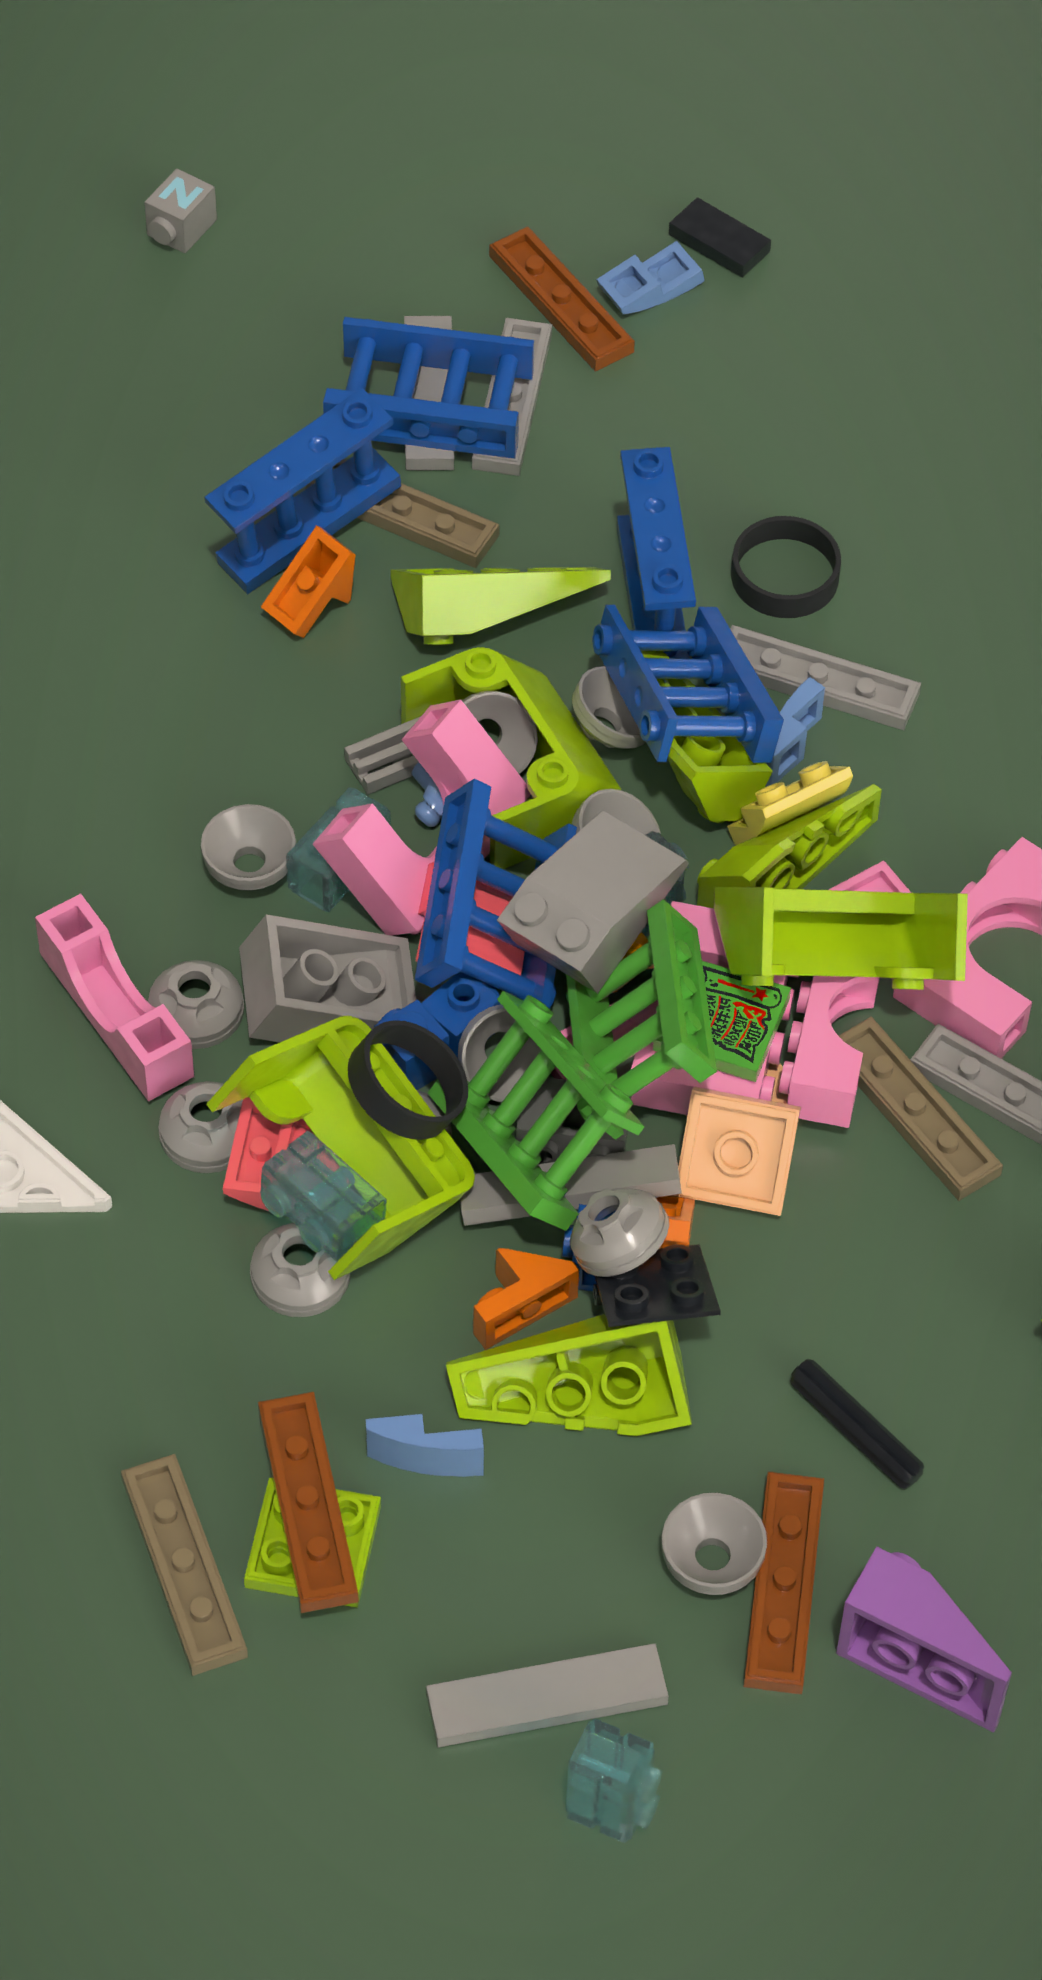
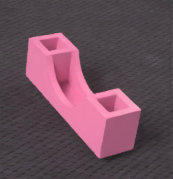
[35,894,194,1101]
[779,976,880,1128]

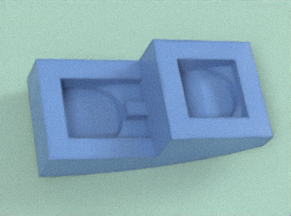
[596,241,705,314]
[766,677,825,786]
[365,1414,484,1477]

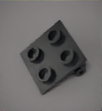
[593,1244,721,1327]

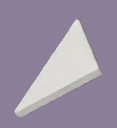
[0,1100,112,1213]

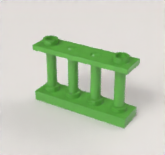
[566,899,717,1140]
[428,991,645,1231]

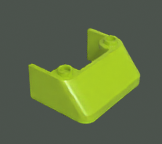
[401,647,621,869]
[714,887,968,990]
[206,1016,475,1280]

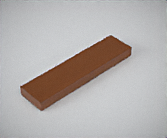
[489,226,635,372]
[258,1392,359,1613]
[744,1472,824,1695]

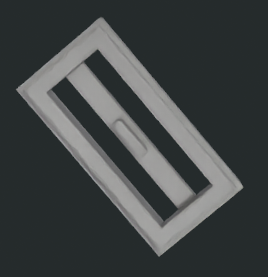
[344,716,421,795]

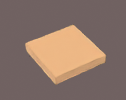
[674,1087,801,1216]

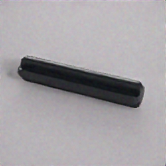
[790,1359,924,1489]

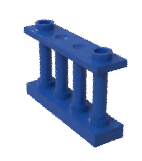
[323,317,534,459]
[204,388,401,595]
[617,447,696,659]
[592,605,784,763]
[415,778,577,1009]

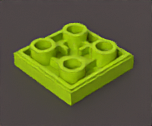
[244,1478,381,1608]

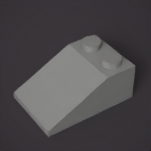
[497,811,689,994]
[239,914,416,1042]

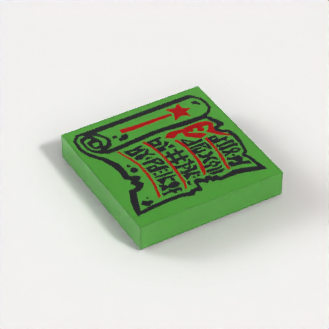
[653,961,791,1082]

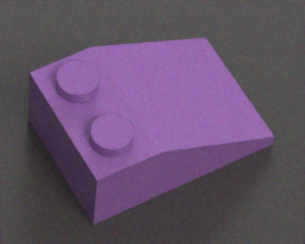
[836,1546,1012,1733]

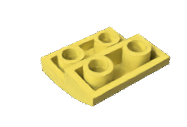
[727,761,853,845]

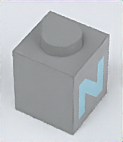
[144,168,217,253]

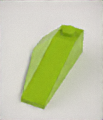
[391,567,611,645]
[641,651,773,823]
[697,784,882,909]
[446,1314,692,1436]

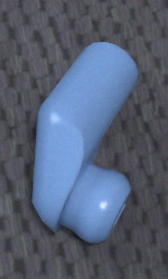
[412,762,444,827]

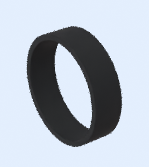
[731,516,841,618]
[348,1020,468,1140]

